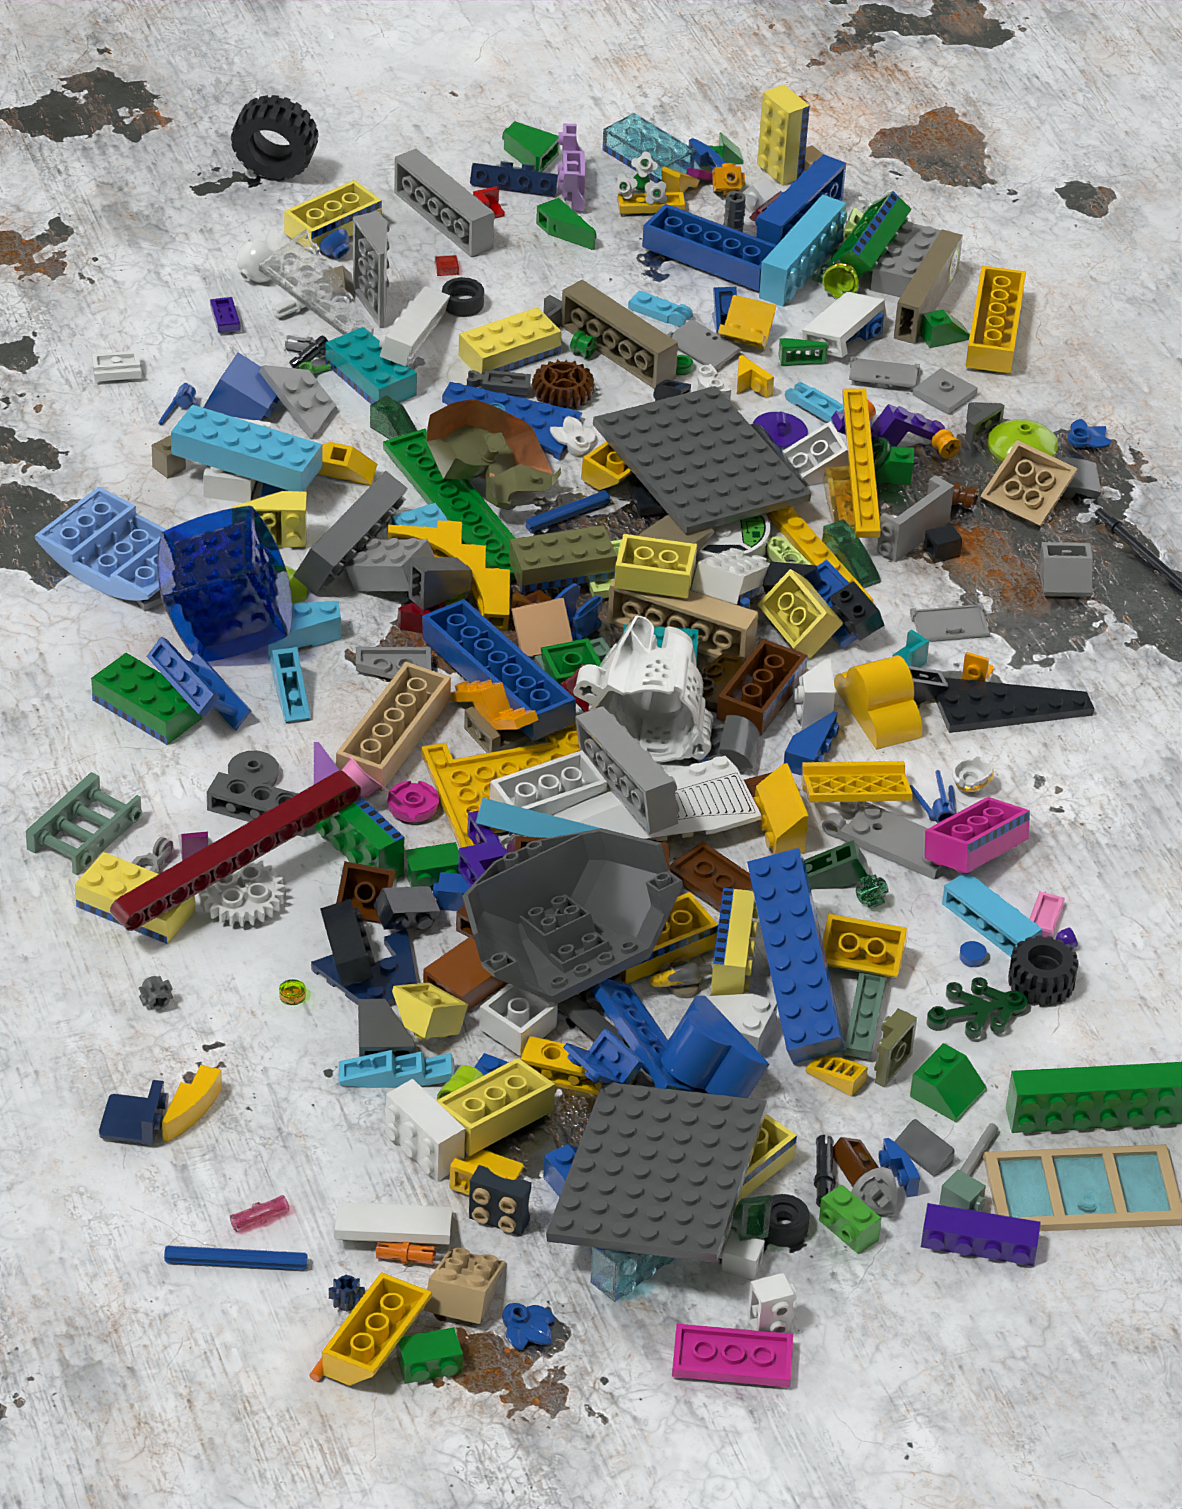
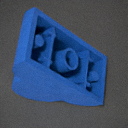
[661,995,770,1098]

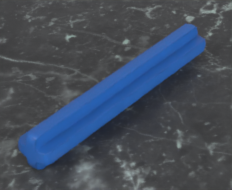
[525,490,610,532]

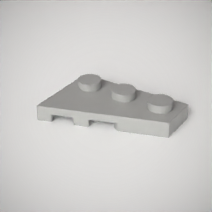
[356,647,431,679]

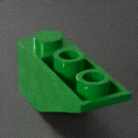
[536,198,597,250]

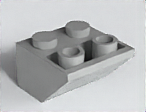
[1039,542,1093,597]

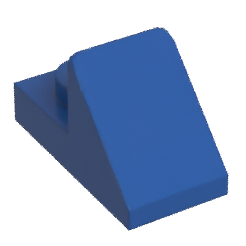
[712,286,737,333]

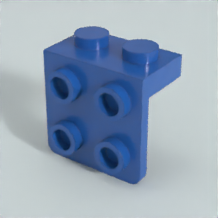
[563,1029,645,1085]

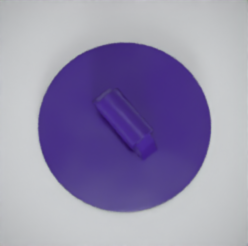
[753,411,808,447]

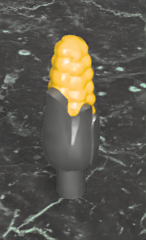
[650,963,713,988]

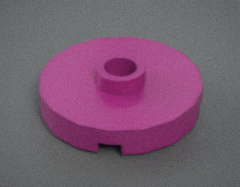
[387,781,439,822]

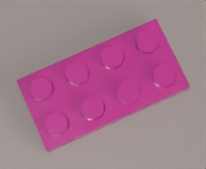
[672,1323,793,1388]

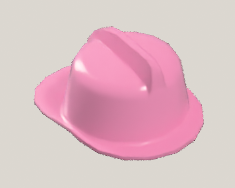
[342,753,394,798]

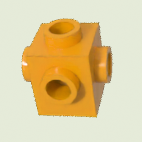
[712,163,745,196]

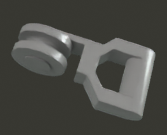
[131,837,173,874]

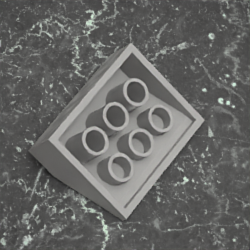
[353,211,390,328]

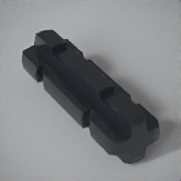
[289,335,328,369]

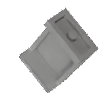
[877,475,954,562]

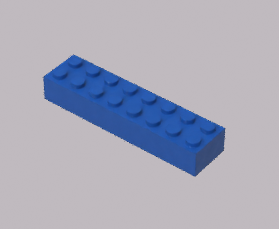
[422,599,576,741]
[747,848,846,1064]

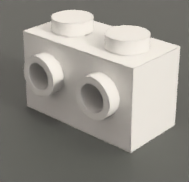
[747,1273,797,1333]

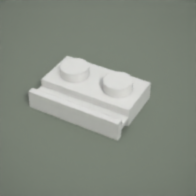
[92,351,141,382]

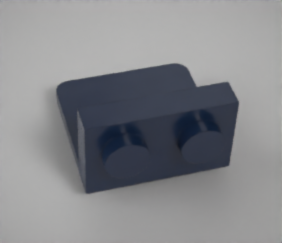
[99,1080,169,1145]

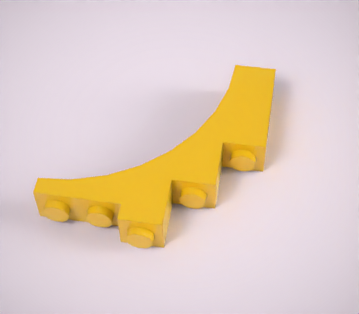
[387,520,510,631]

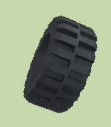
[231,95,319,180]

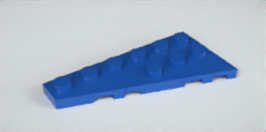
[442,382,582,461]

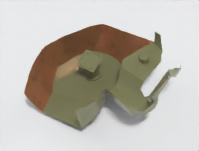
[427,399,561,510]

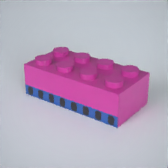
[925,797,1030,873]

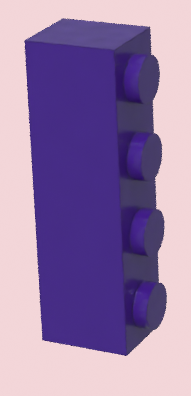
[921,1203,1041,1266]

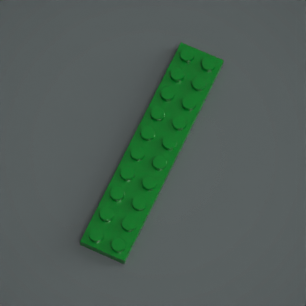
[383,428,516,581]

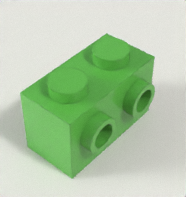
[819,1185,882,1254]

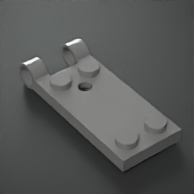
[822,801,944,880]

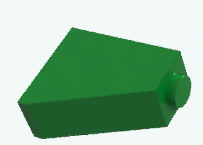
[502,121,560,172]

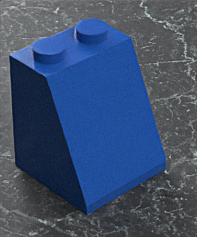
[203,352,280,421]

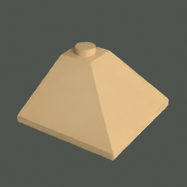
[980,440,1078,528]

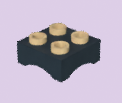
[469,1165,532,1236]

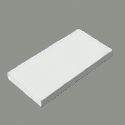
[334,1202,452,1245]

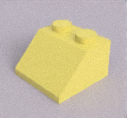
[392,983,468,1040]

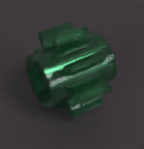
[856,874,889,908]

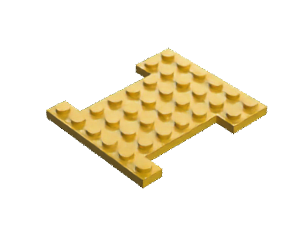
[421,723,610,848]

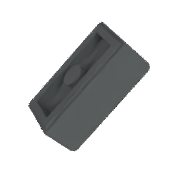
[894,1119,955,1177]

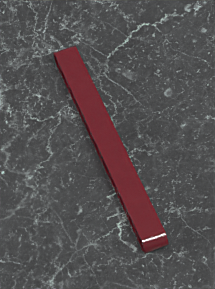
[110,771,361,931]

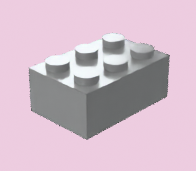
[345,538,435,591]

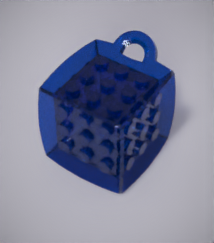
[157,505,292,662]

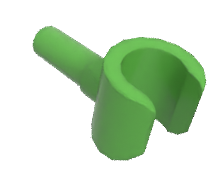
[299,362,331,376]

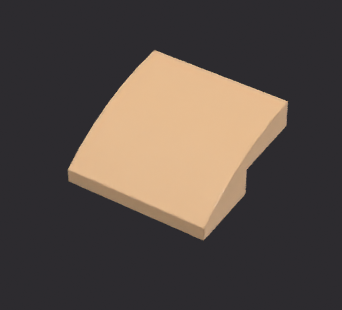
[511,598,573,657]

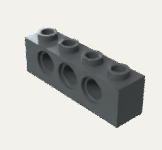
[206,772,308,837]

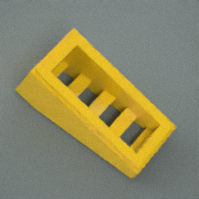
[806,1055,868,1096]

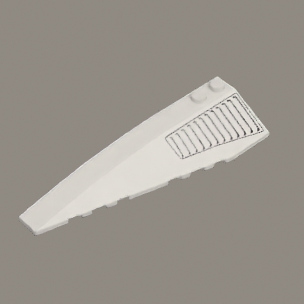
[500,756,762,849]

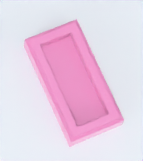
[1029,891,1065,938]

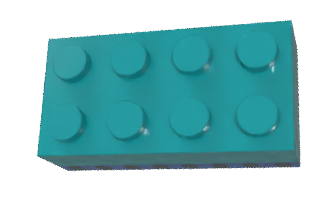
[325,327,417,411]

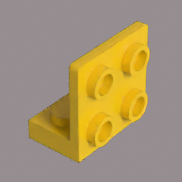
[718,295,777,349]
[449,1150,523,1195]

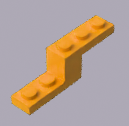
[450,680,539,730]

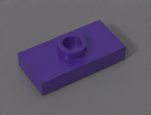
[210,297,241,333]

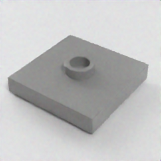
[912,368,978,414]

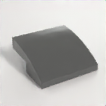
[1057,458,1101,499]

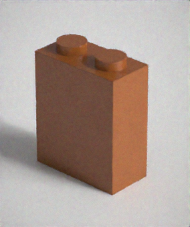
[423,937,507,1012]

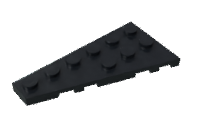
[934,677,1094,733]

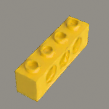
[520,1036,635,1095]

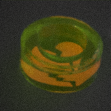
[279,979,306,1005]

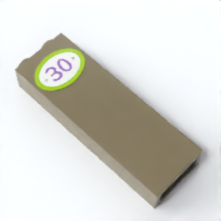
[894,229,963,344]

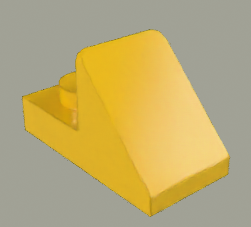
[661,166,700,194]
[736,355,774,398]

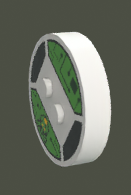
[695,514,770,566]

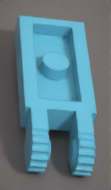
[628,290,694,327]
[784,382,844,424]

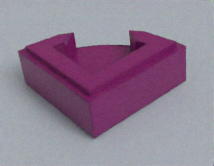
[686,168,713,182]

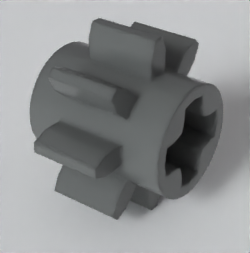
[138,976,173,1010]

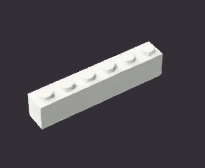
[379,286,450,366]

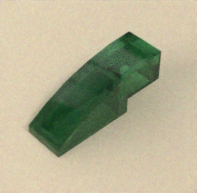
[822,519,881,588]
[730,1195,772,1241]

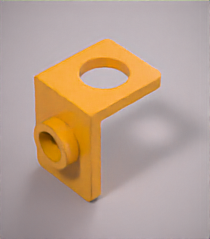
[962,652,994,682]

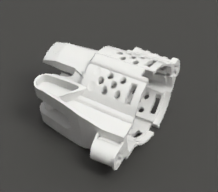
[573,615,713,763]

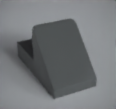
[965,402,1005,443]

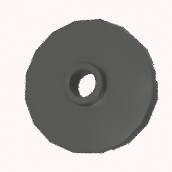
[228,750,279,786]

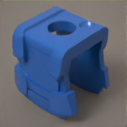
[555,583,603,641]

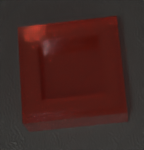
[434,255,459,276]

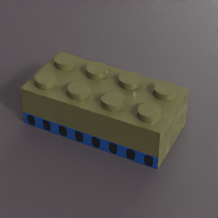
[509,525,617,593]

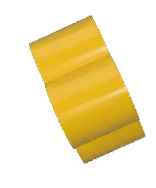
[834,655,922,750]

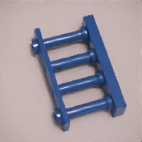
[146,637,252,730]

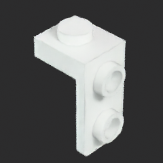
[742,176,777,213]

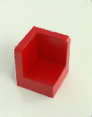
[473,187,505,219]

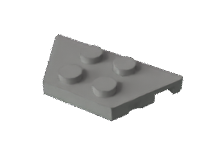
[259,365,336,439]

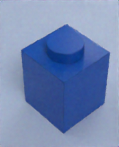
[433,872,470,911]

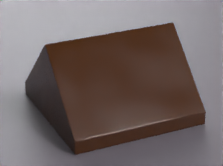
[336,861,397,922]

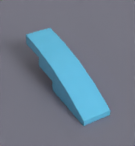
[339,1050,455,1088]

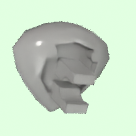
[851,1167,897,1214]

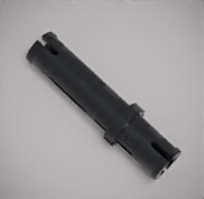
[814,1135,836,1207]

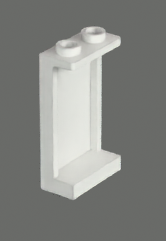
[802,292,887,358]

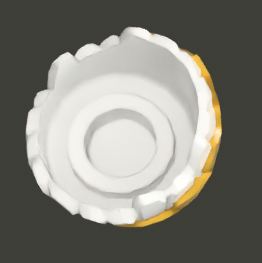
[952,756,994,793]

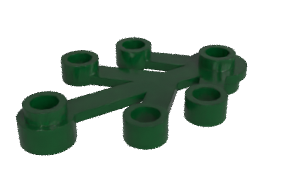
[926,977,1028,1038]

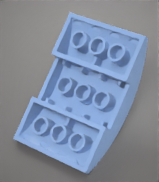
[35,487,211,601]

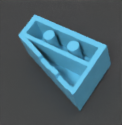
[264,601,341,660]

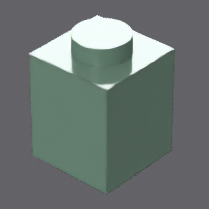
[939,1169,986,1212]

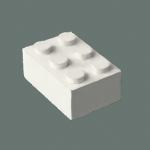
[385,1079,465,1182]

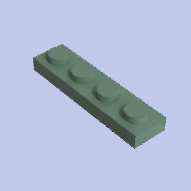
[843,972,886,1059]

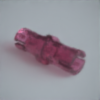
[230,1195,289,1232]

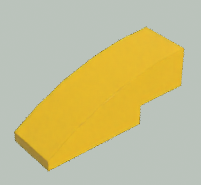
[162,1065,222,1142]

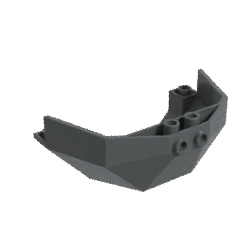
[462,828,683,1004]

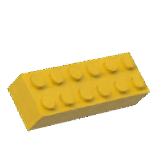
[966,265,1026,373]

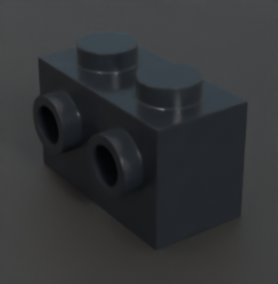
[829,581,885,641]
[374,886,440,930]

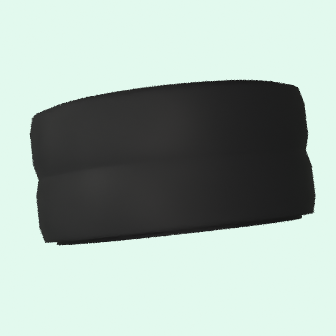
[757,1194,810,1247]

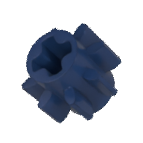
[329,1275,365,1312]

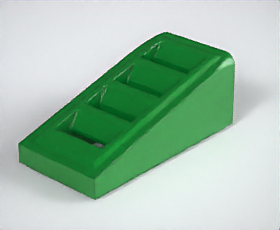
[778,338,828,366]

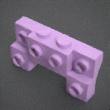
[558,123,585,211]

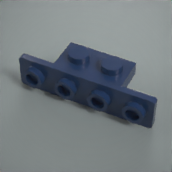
[470,161,558,196]

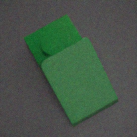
[703,132,743,166]

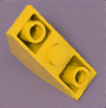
[317,442,378,486]

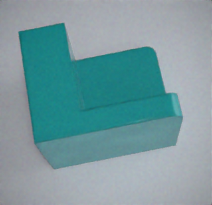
[892,630,929,667]

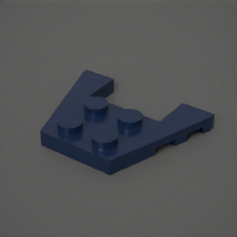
[311,929,417,1006]

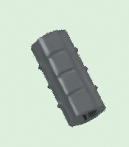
[723,191,746,232]

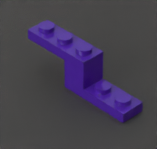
[831,404,945,447]
[458,811,507,887]

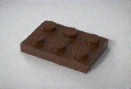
[670,841,753,911]

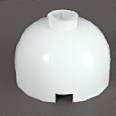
[236,238,282,283]

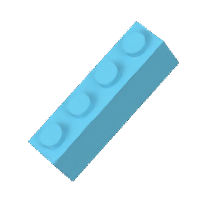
[942,873,1042,957]

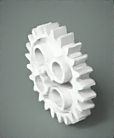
[198,860,285,926]

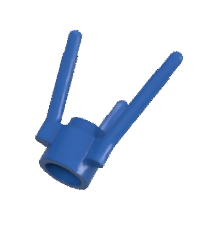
[158,383,199,425]
[910,770,956,823]

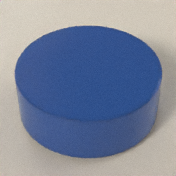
[959,941,987,967]

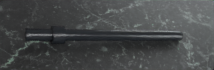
[1095,508,1182,591]

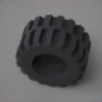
[1008,935,1079,1006]

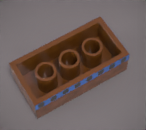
[716,639,808,736]

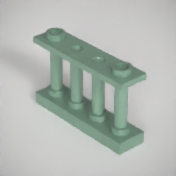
[26,772,142,875]

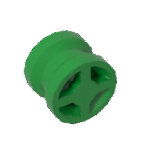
[570,330,597,358]

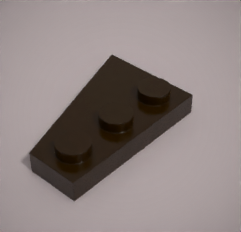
[701,653,746,710]

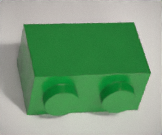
[404,842,460,887]
[396,1327,463,1384]

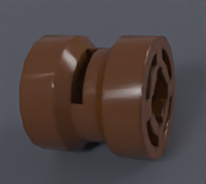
[952,482,979,511]

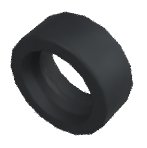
[442,277,484,316]

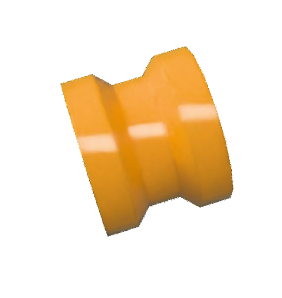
[931,429,961,459]

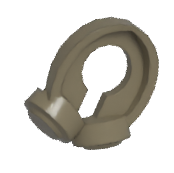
[660,957,699,998]

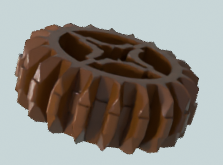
[532,359,595,409]

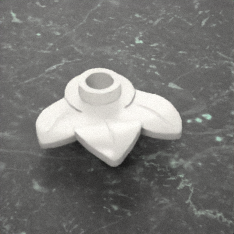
[550,416,595,456]

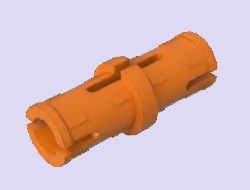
[376,1242,436,1265]

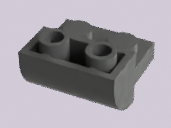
[698,715,760,771]

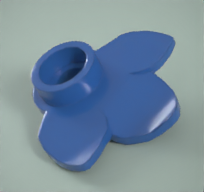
[1068,419,1112,448]
[502,1303,555,1351]

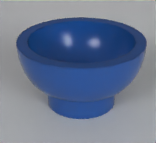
[319,229,350,259]

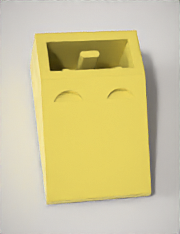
[232,491,307,548]

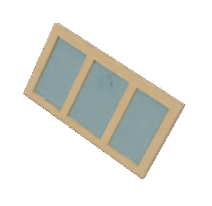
[983,1144,1182,1231]

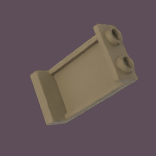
[464,707,533,753]

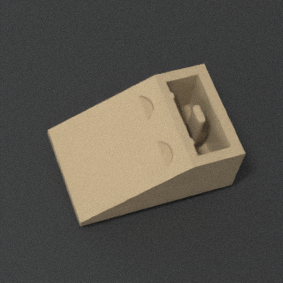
[424,1248,506,1324]

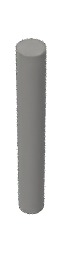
[960,1123,998,1176]

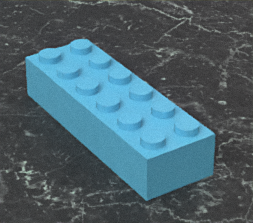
[759,195,847,307]
[171,405,322,492]

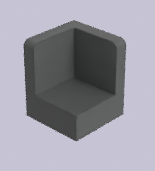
[543,295,562,328]

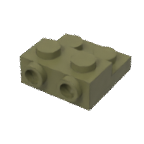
[874,1008,917,1088]

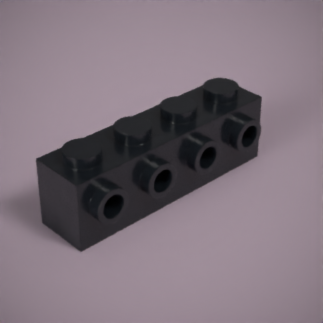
[320,899,376,987]

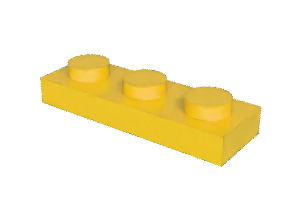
[617,192,685,214]

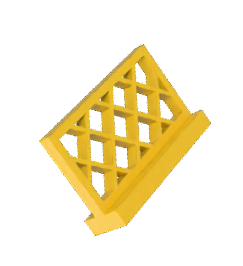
[801,761,912,802]

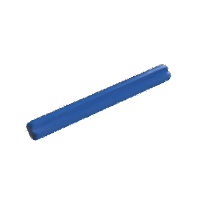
[164,1245,308,1270]

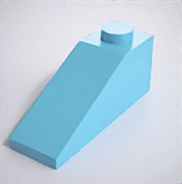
[270,647,311,723]

